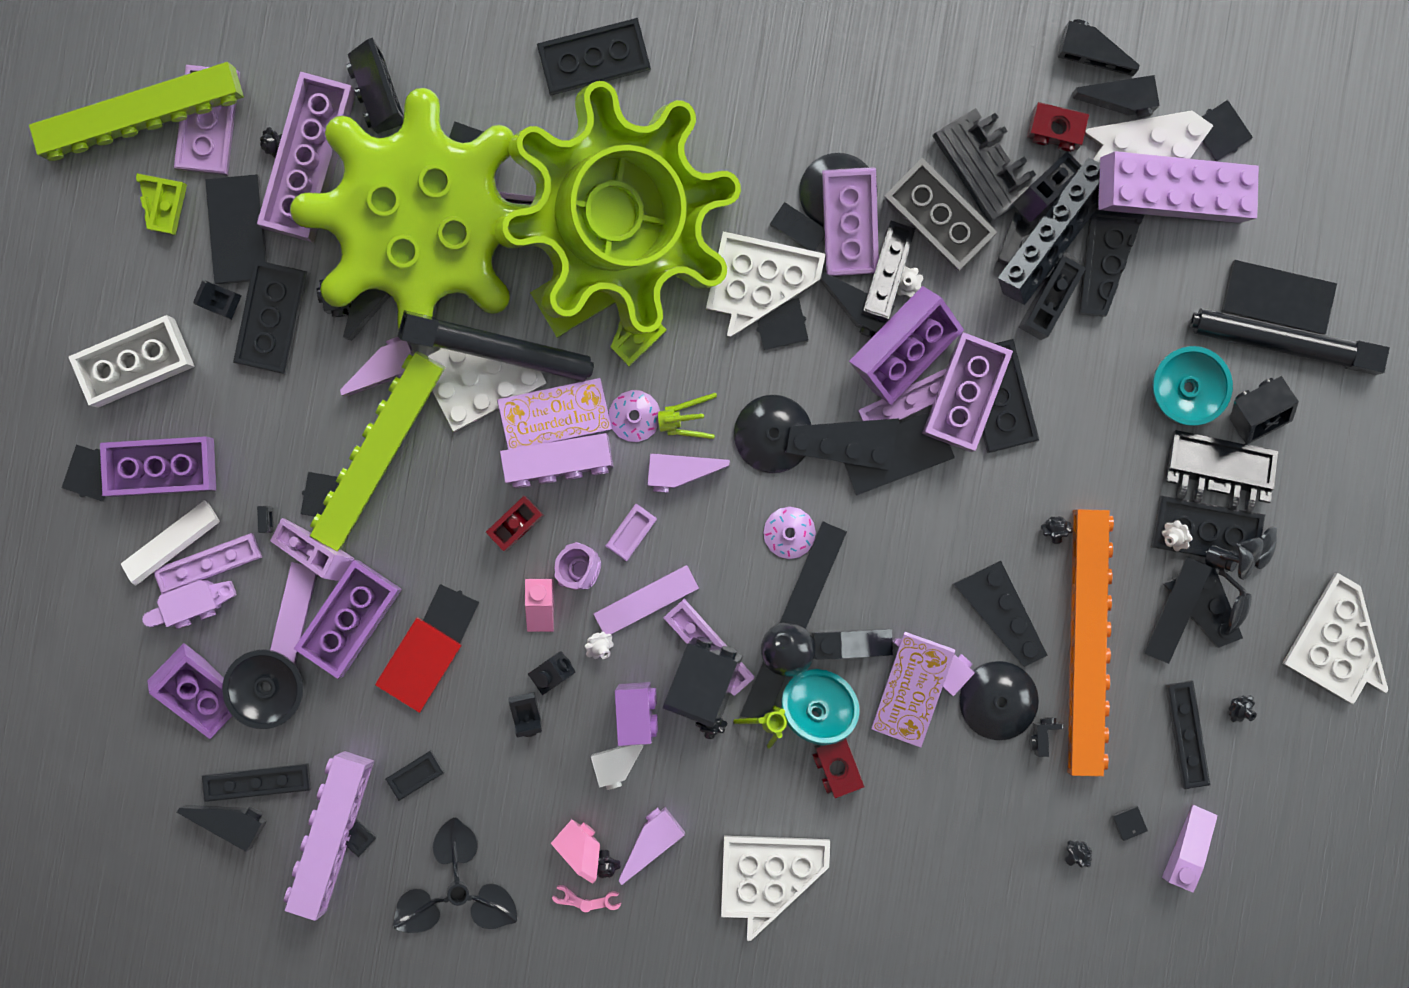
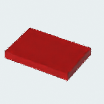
[375,617,462,713]

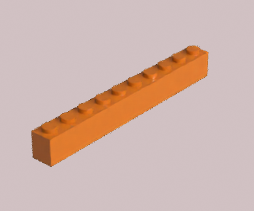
[1067,509,1114,776]

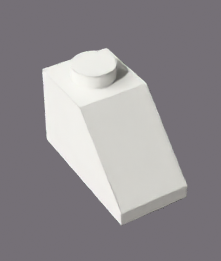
[591,744,644,790]

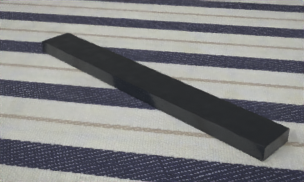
[740,521,847,725]

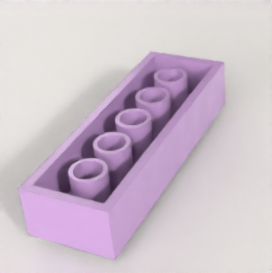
[257,72,356,243]
[1098,151,1259,223]
[284,751,374,921]

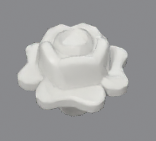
[897,266,924,297]
[1162,520,1192,551]
[584,632,614,659]

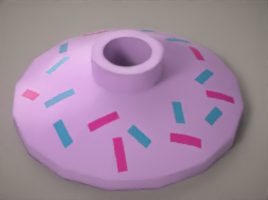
[609,390,660,442]
[763,507,816,559]

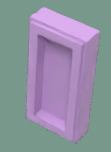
[606,504,657,561]

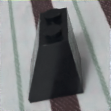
[663,637,743,727]

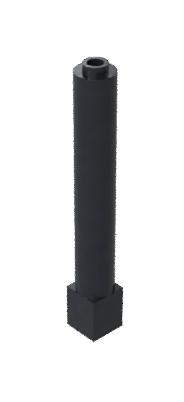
[1190,308,1390,375]
[398,310,594,381]

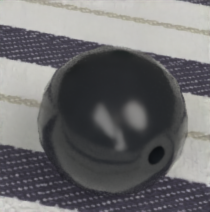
[761,622,815,677]

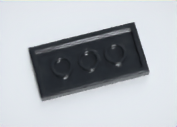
[537,18,651,96]
[205,174,267,284]
[233,260,307,374]
[1221,260,1337,335]
[982,339,1039,454]
[843,412,955,495]
[1151,496,1266,566]

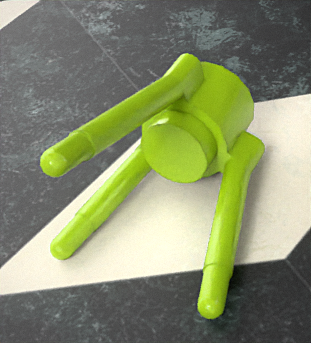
[658,393,717,439]
[733,705,787,749]

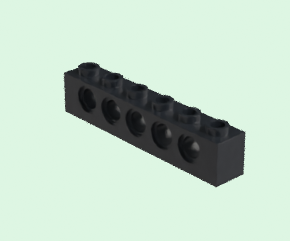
[998,157,1100,305]

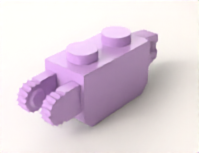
[142,580,237,630]

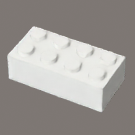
[68,315,195,408]

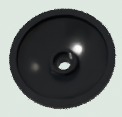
[799,153,878,227]
[734,395,811,473]
[222,649,303,729]
[959,661,1039,740]

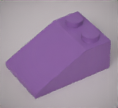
[147,643,232,739]

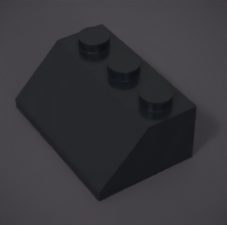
[346,37,404,134]

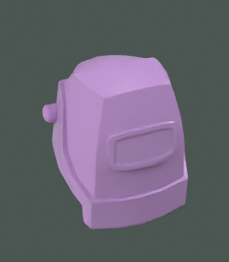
[554,542,601,590]

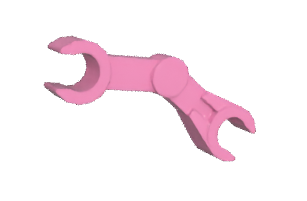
[552,885,621,913]

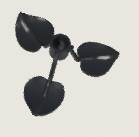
[1205,526,1277,635]
[392,817,517,933]

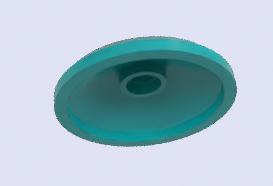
[1152,346,1233,426]
[781,669,860,745]

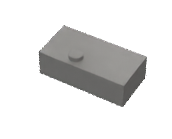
[885,158,997,271]

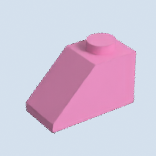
[525,579,554,632]
[551,819,600,884]

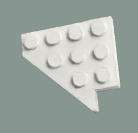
[1085,111,1213,162]
[706,231,826,337]
[428,348,547,432]
[1282,573,1388,704]
[721,836,830,941]

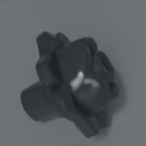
[260,127,282,158]
[1041,516,1073,544]
[1229,695,1257,722]
[695,716,728,739]
[1065,840,1092,868]
[597,850,621,878]

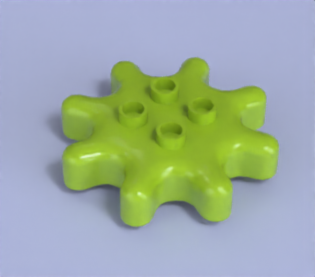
[494,81,741,334]
[290,88,530,331]

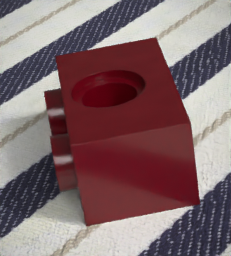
[1027,102,1089,152]
[486,496,545,552]
[812,738,865,798]

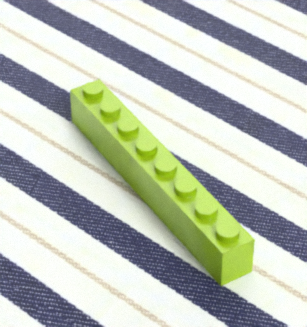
[29,62,244,161]
[310,351,446,552]

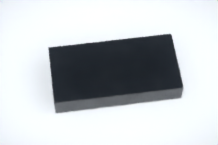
[770,202,825,251]
[385,750,445,801]

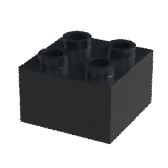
[1230,376,1299,445]

